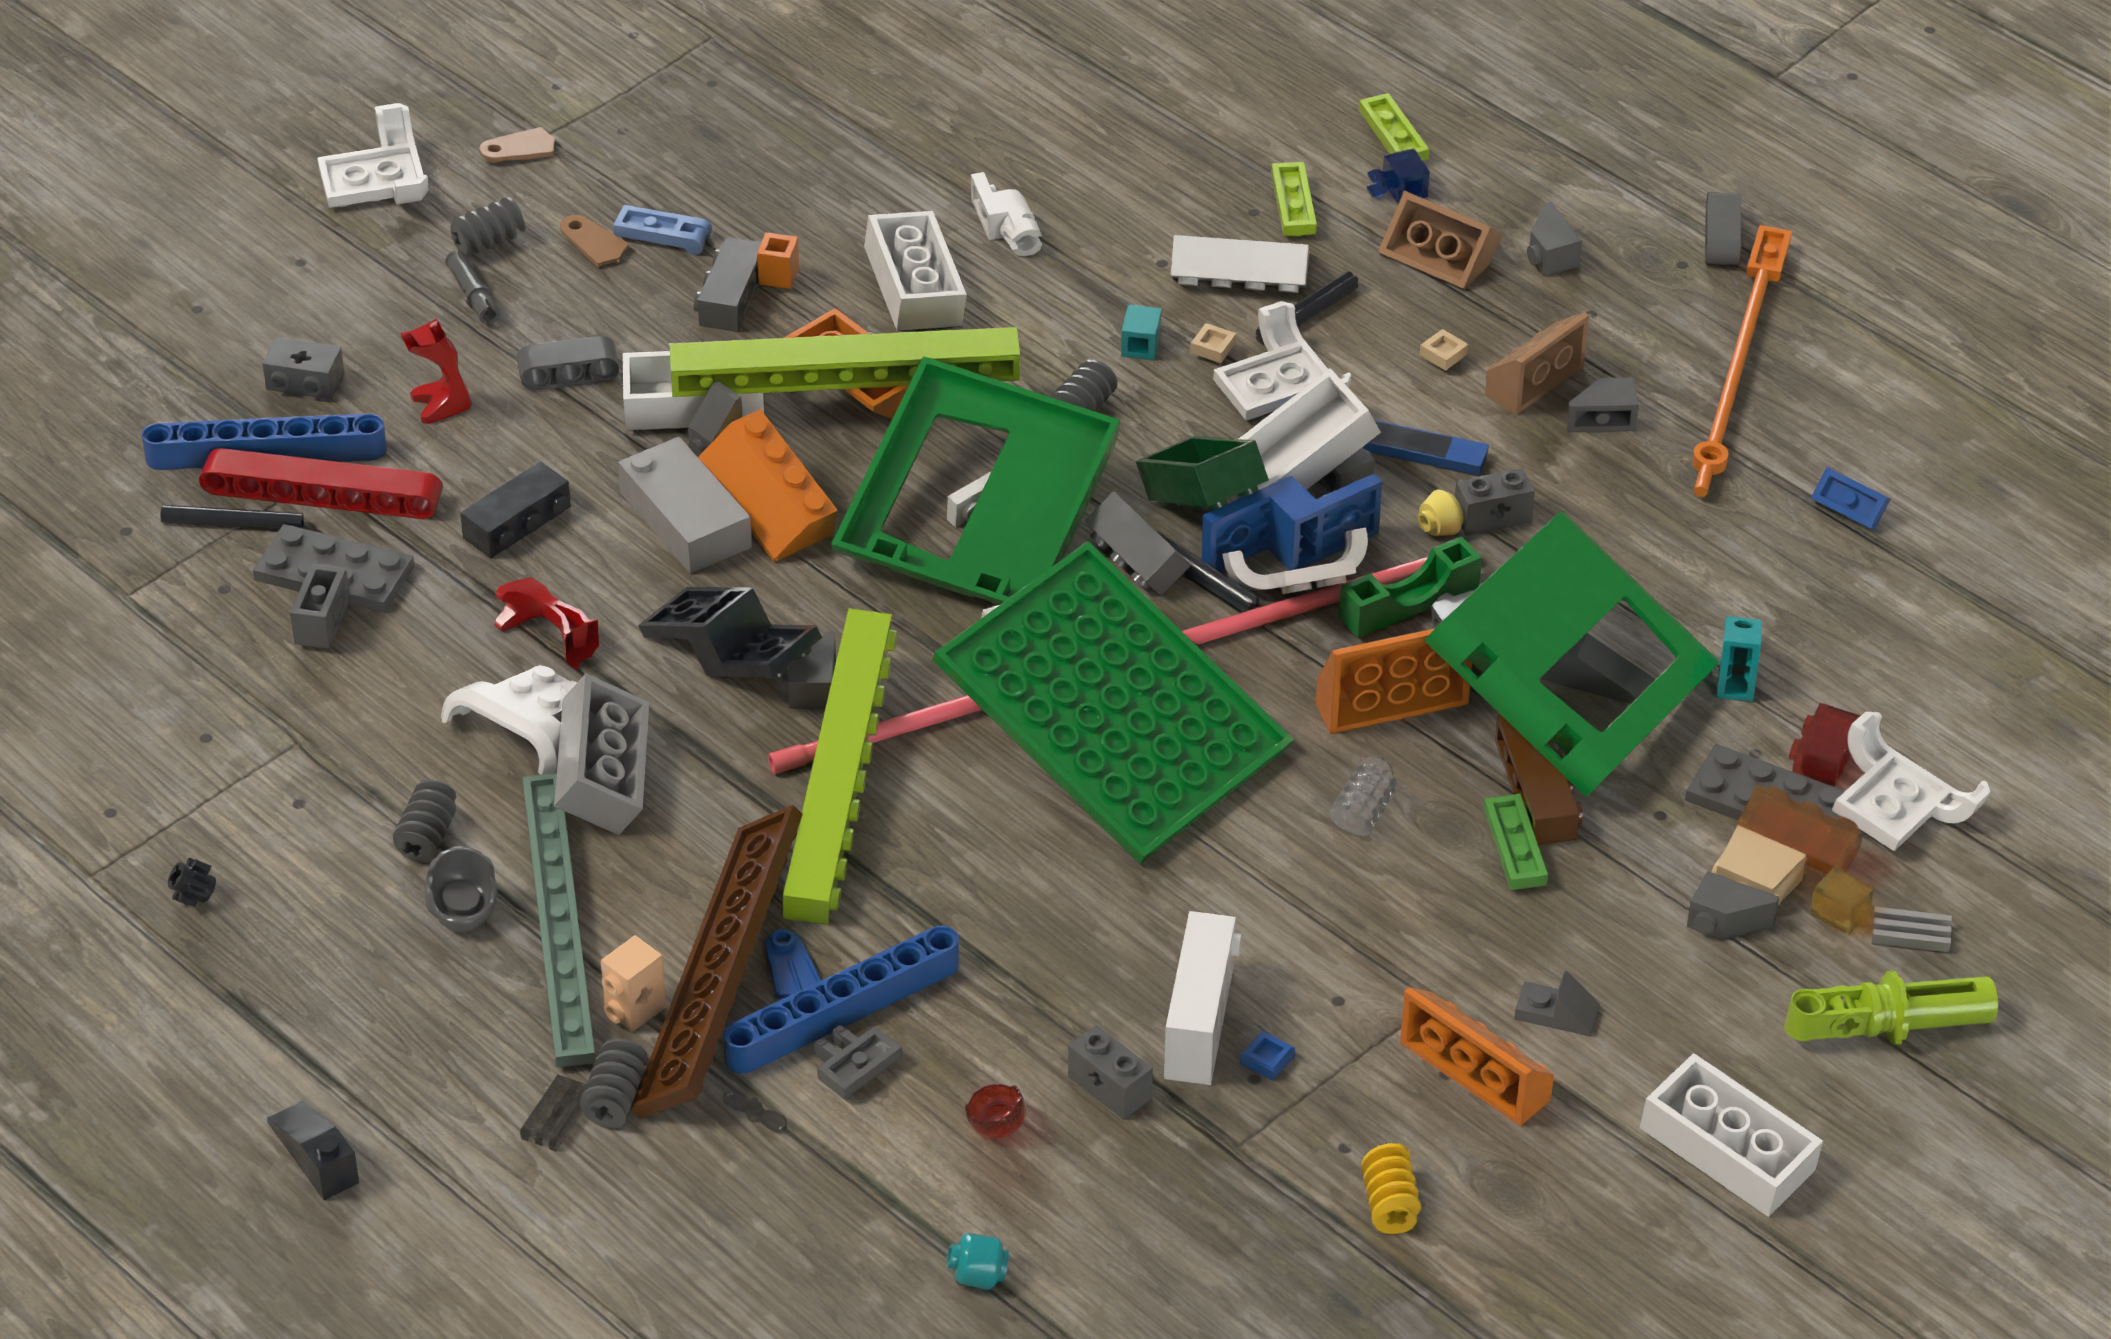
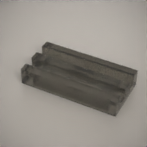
[520,1075,586,1151]

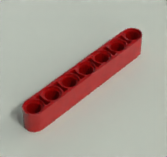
[199,449,443,519]

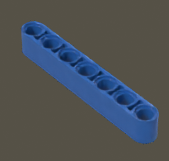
[141,414,387,470]
[723,926,959,1074]

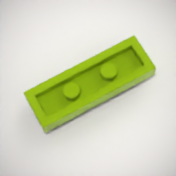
[1359,93,1429,167]
[1271,162,1317,236]

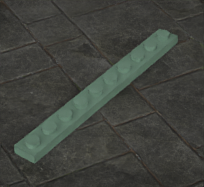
[523,773,595,1068]

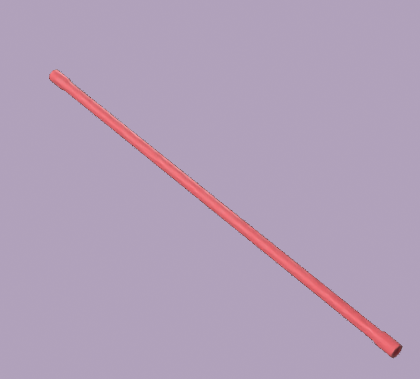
[768,557,1428,775]

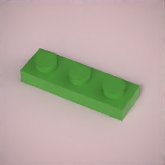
[1483,794,1548,890]

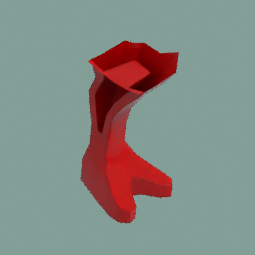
[400,318,472,424]
[494,577,599,670]

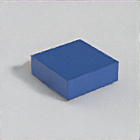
[1240,1031,1295,1081]

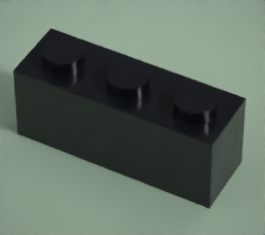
[460,461,571,558]

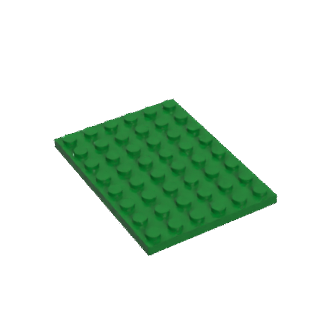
[932,541,1294,865]

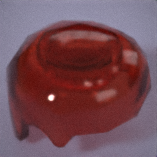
[965,1083,1026,1139]

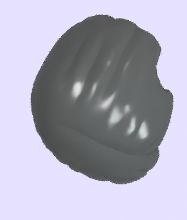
[425,846,497,932]

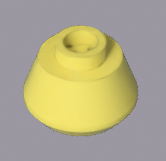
[1417,490,1463,536]

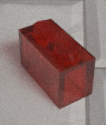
[1789,702,1861,787]

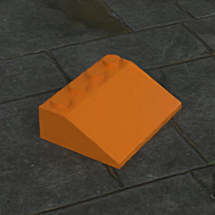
[1316,629,1472,734]

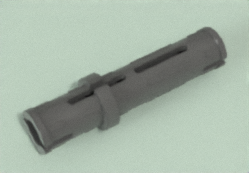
[445,250,500,324]

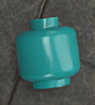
[946,1233,1009,1290]

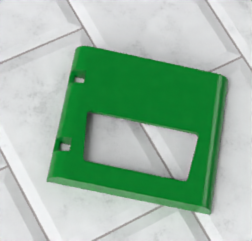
[831,356,1120,606]
[1424,510,1720,797]

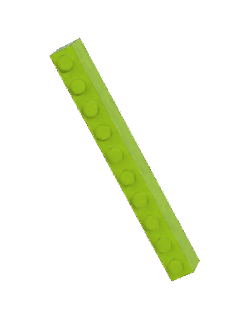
[669,327,1020,397]
[783,608,898,925]

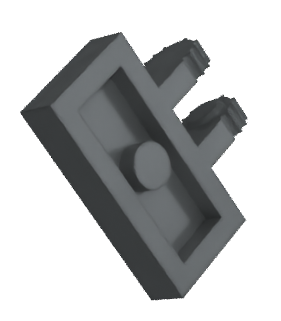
[813,1025,902,1100]

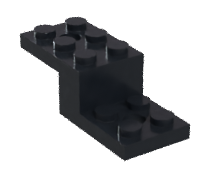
[638,587,822,680]

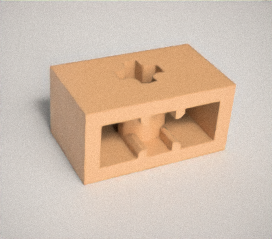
[601,935,666,1032]

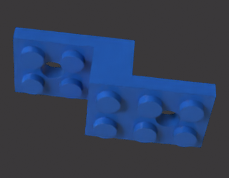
[1201,474,1382,571]

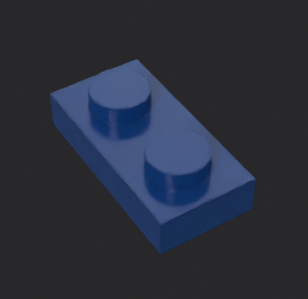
[1811,467,1891,530]

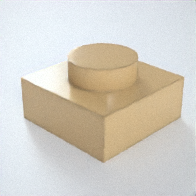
[1190,323,1236,363]
[1420,329,1468,371]

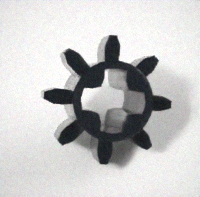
[168,857,216,907]

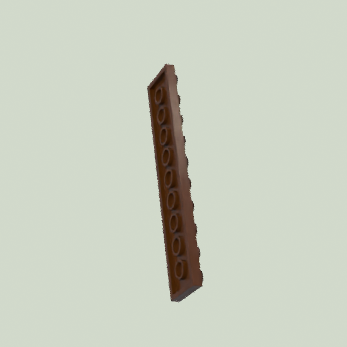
[630,805,803,1119]

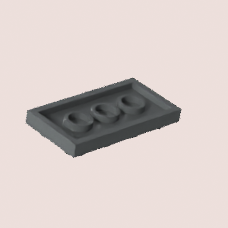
[253,524,415,613]
[1685,743,1845,852]

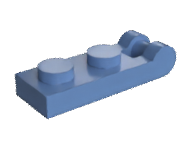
[613,205,713,255]

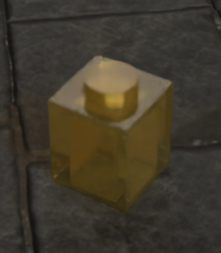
[1810,867,1874,936]

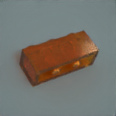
[1737,785,1863,881]

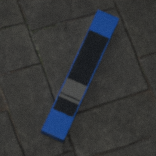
[1362,420,1489,476]

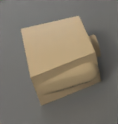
[1712,825,1806,905]

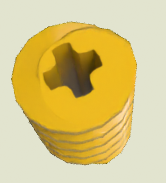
[1361,1143,1421,1234]

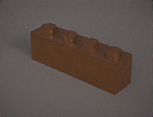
[1495,714,1583,845]

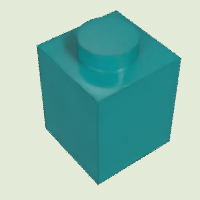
[1121,304,1162,361]

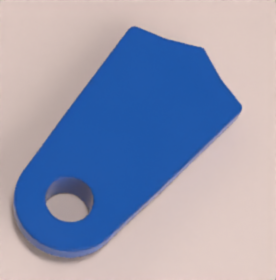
[766,929,821,998]

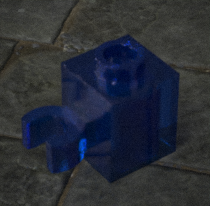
[1367,148,1430,204]

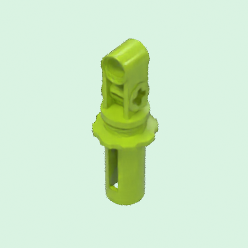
[1784,970,1998,1045]

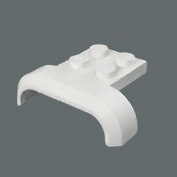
[317,103,428,208]
[1213,301,1351,421]
[1222,528,1368,594]
[441,665,577,775]
[1832,712,1991,851]

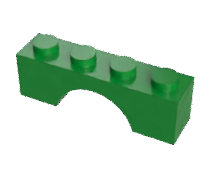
[1339,537,1482,638]

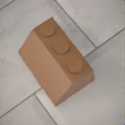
[1378,191,1503,290]
[1485,312,1589,415]

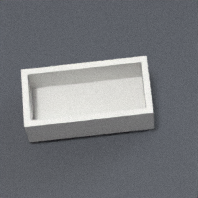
[623,351,764,430]
[1239,368,1381,490]

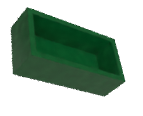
[1135,435,1269,510]

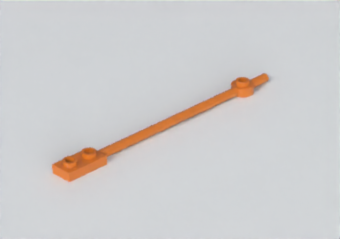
[1692,225,1792,497]

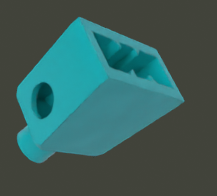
[1717,616,1762,702]

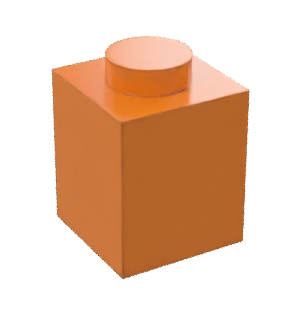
[757,232,799,289]

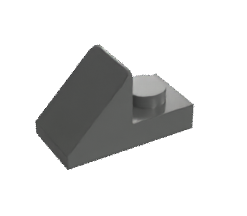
[1514,971,1600,1037]

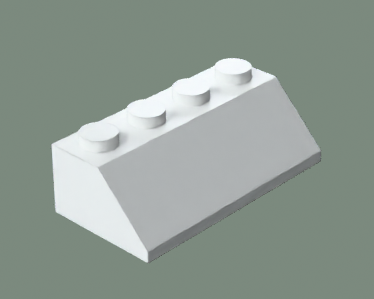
[1171,235,1310,293]

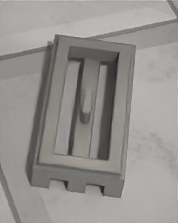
[1872,907,1952,953]

